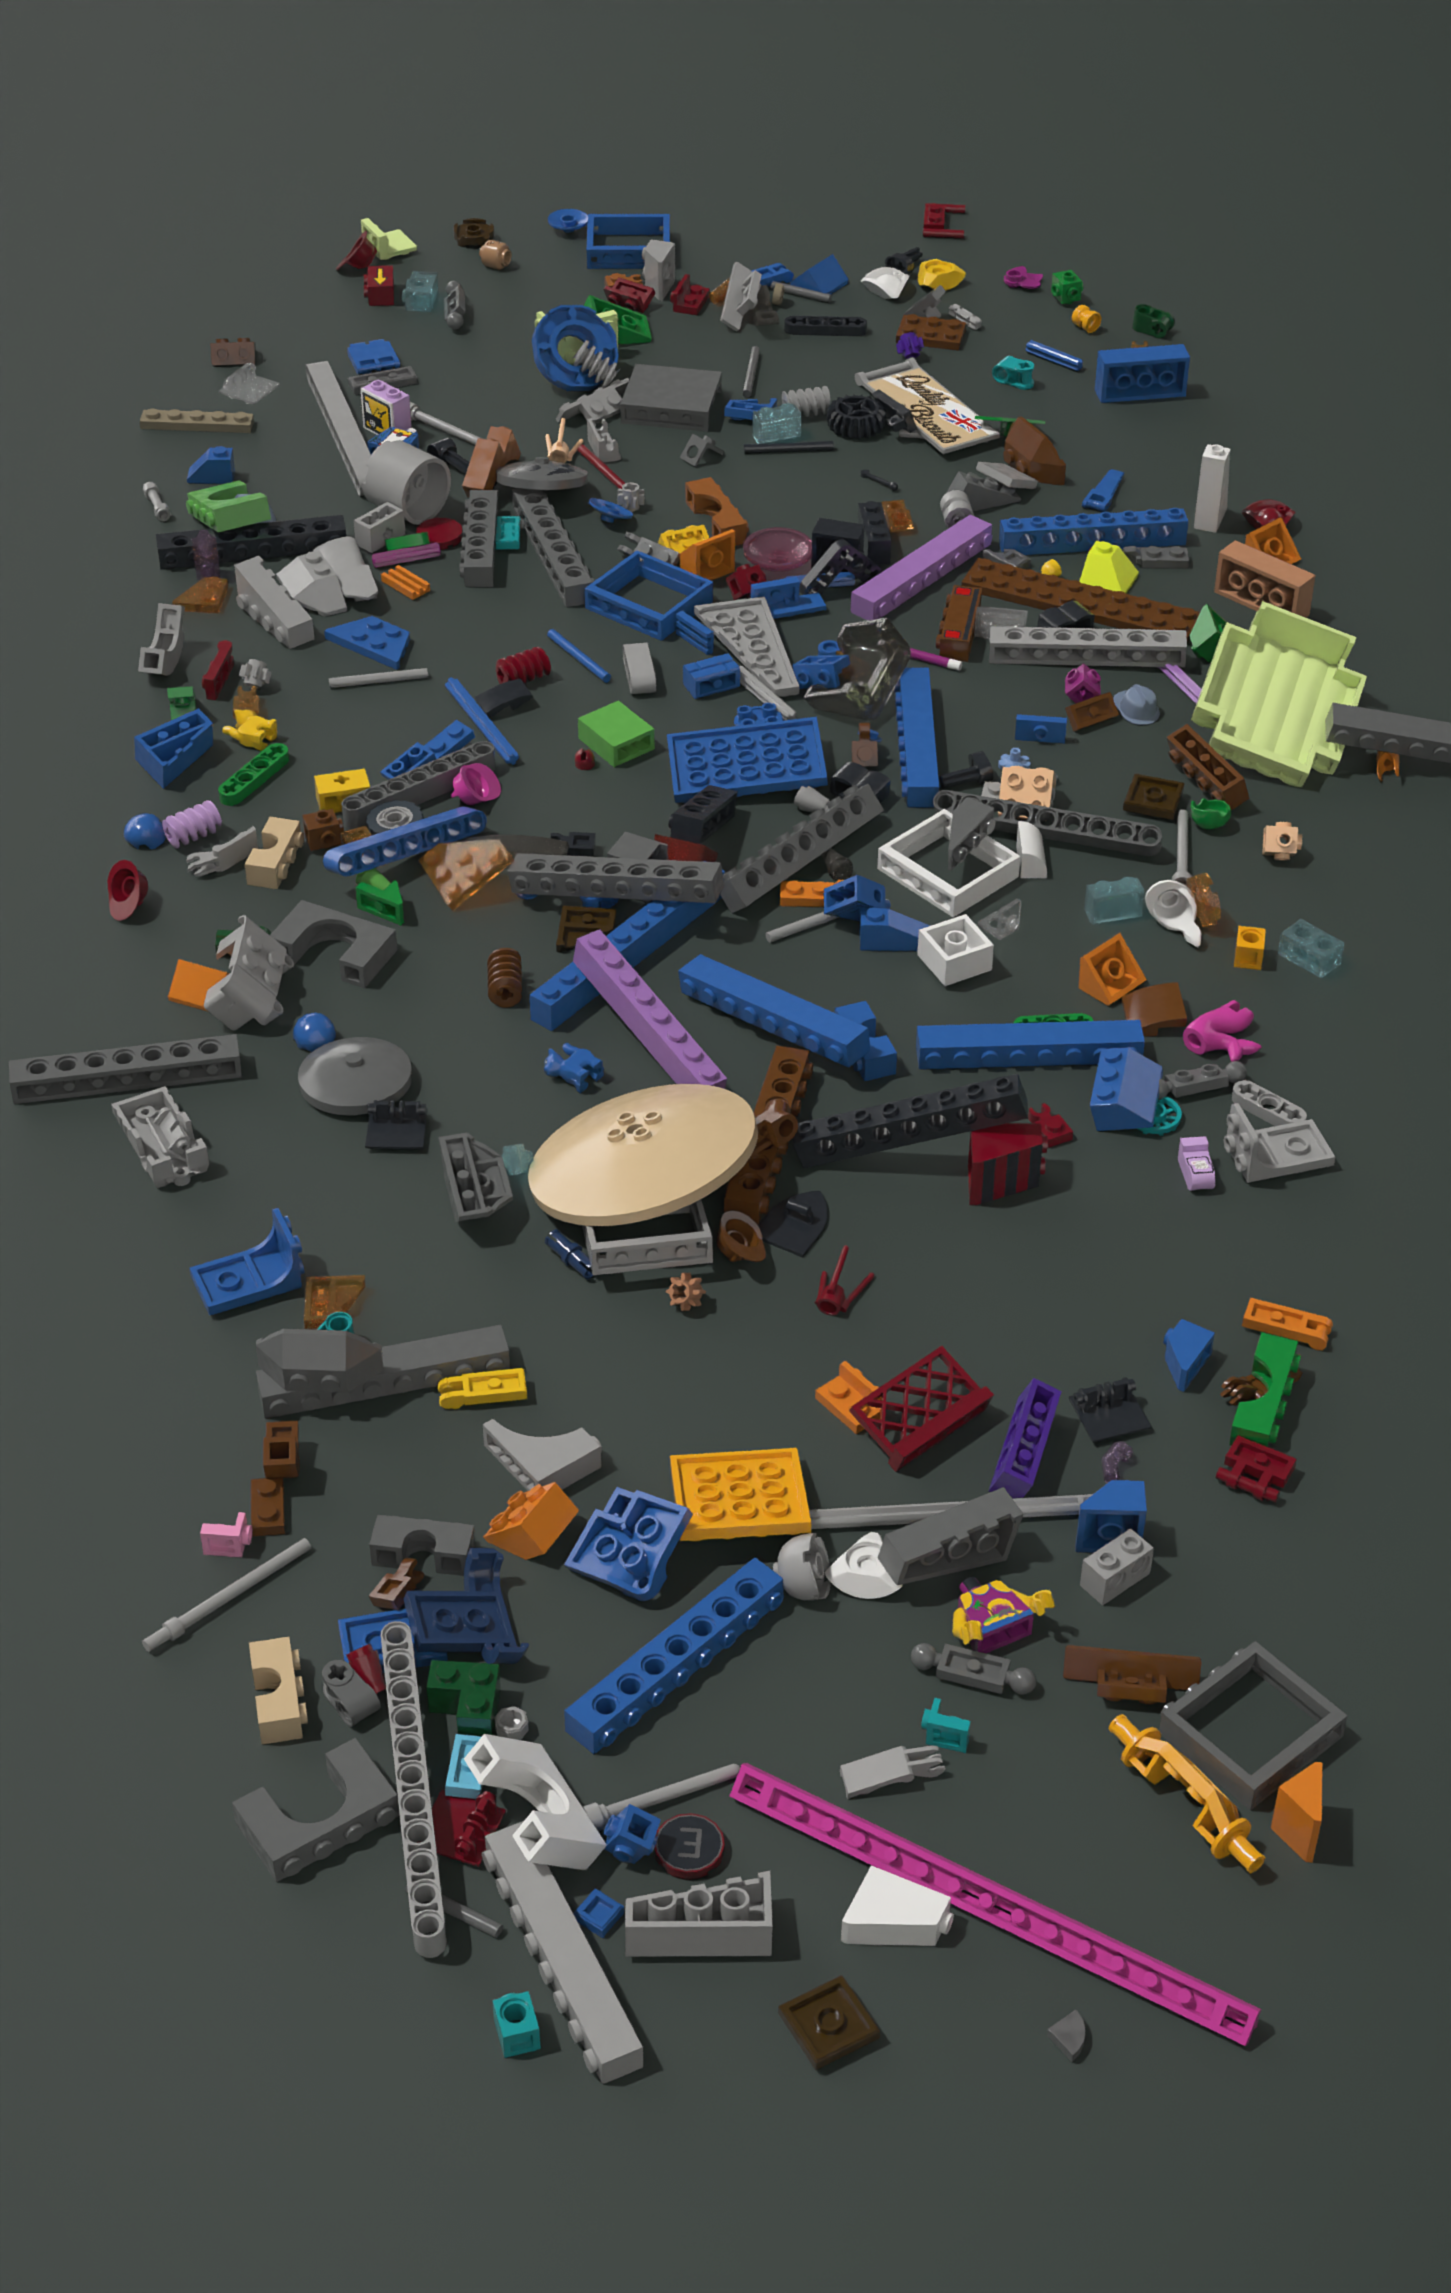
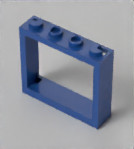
[587,214,670,269]
[585,550,713,641]

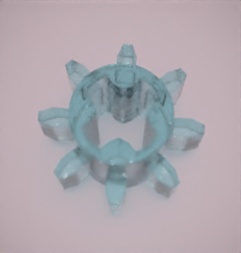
[501,1144,534,1176]

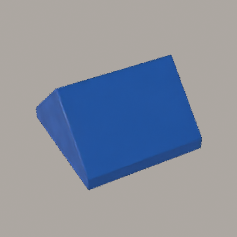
[790,254,849,294]

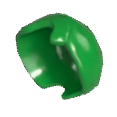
[1191,798,1231,830]

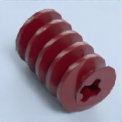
[496,646,551,684]

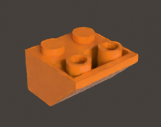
[483,1482,579,1560]

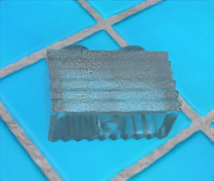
[752,403,801,444]
[1084,877,1145,924]

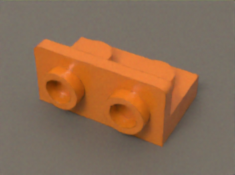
[815,1361,881,1434]

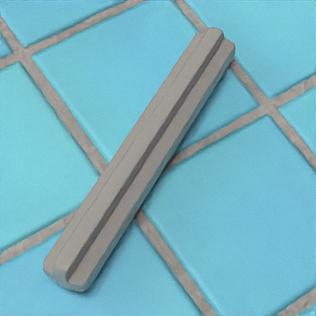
[740,666,797,721]

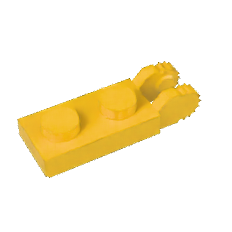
[437,1368,527,1409]

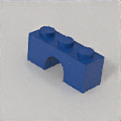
[835,1001,897,1081]

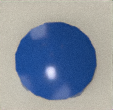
[734,703,783,726]

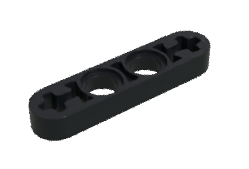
[784,316,867,336]

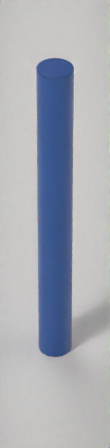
[547,629,611,683]

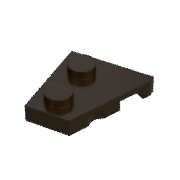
[556,906,616,952]

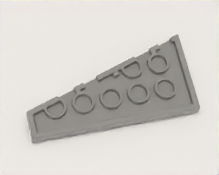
[694,596,799,697]

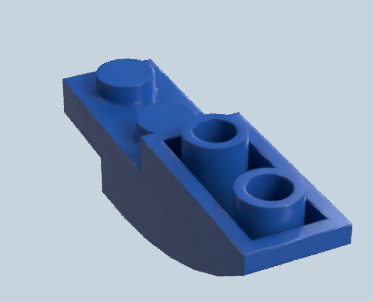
[380,720,475,780]

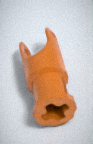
[1376,751,1400,782]

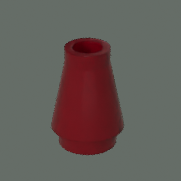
[346,1643,386,1693]

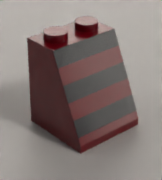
[968,1123,1048,1205]

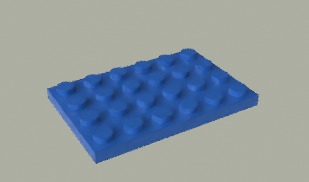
[667,717,828,803]

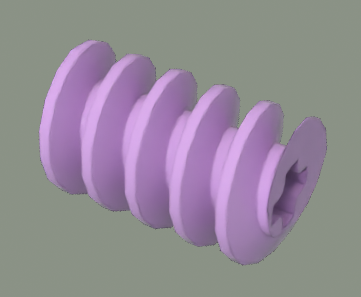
[162,800,222,849]

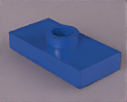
[1015,714,1067,743]

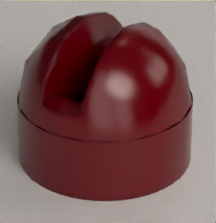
[575,748,595,770]

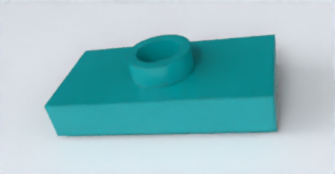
[496,516,520,549]

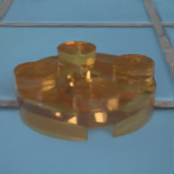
[1186,873,1221,927]

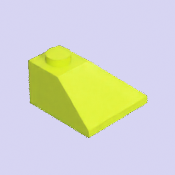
[1079,541,1139,594]

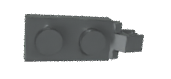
[1123,546,1189,569]

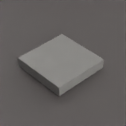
[976,462,1038,489]

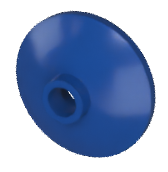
[548,209,588,233]
[589,498,633,523]

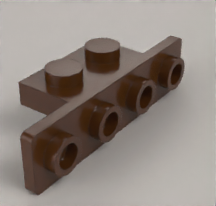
[1063,1645,1202,1704]

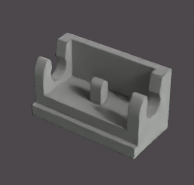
[587,418,621,463]

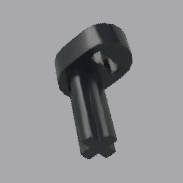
[885,247,923,275]
[939,751,993,789]

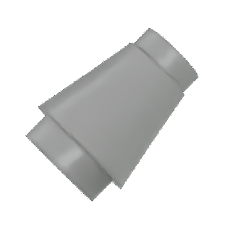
[794,786,830,813]

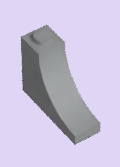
[483,1419,602,1491]

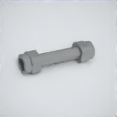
[143,482,171,522]

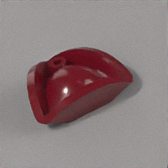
[1241,499,1296,529]

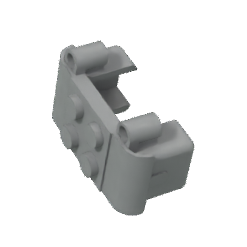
[204,915,294,1030]

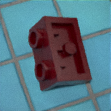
[670,274,710,316]

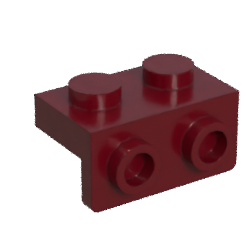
[603,277,656,313]

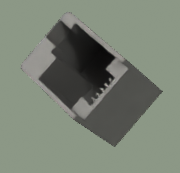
[607,832,668,903]

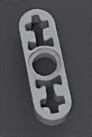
[1232,1080,1307,1126]

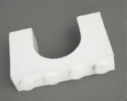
[464,1734,607,1870]

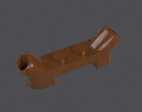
[750,1099,798,1158]

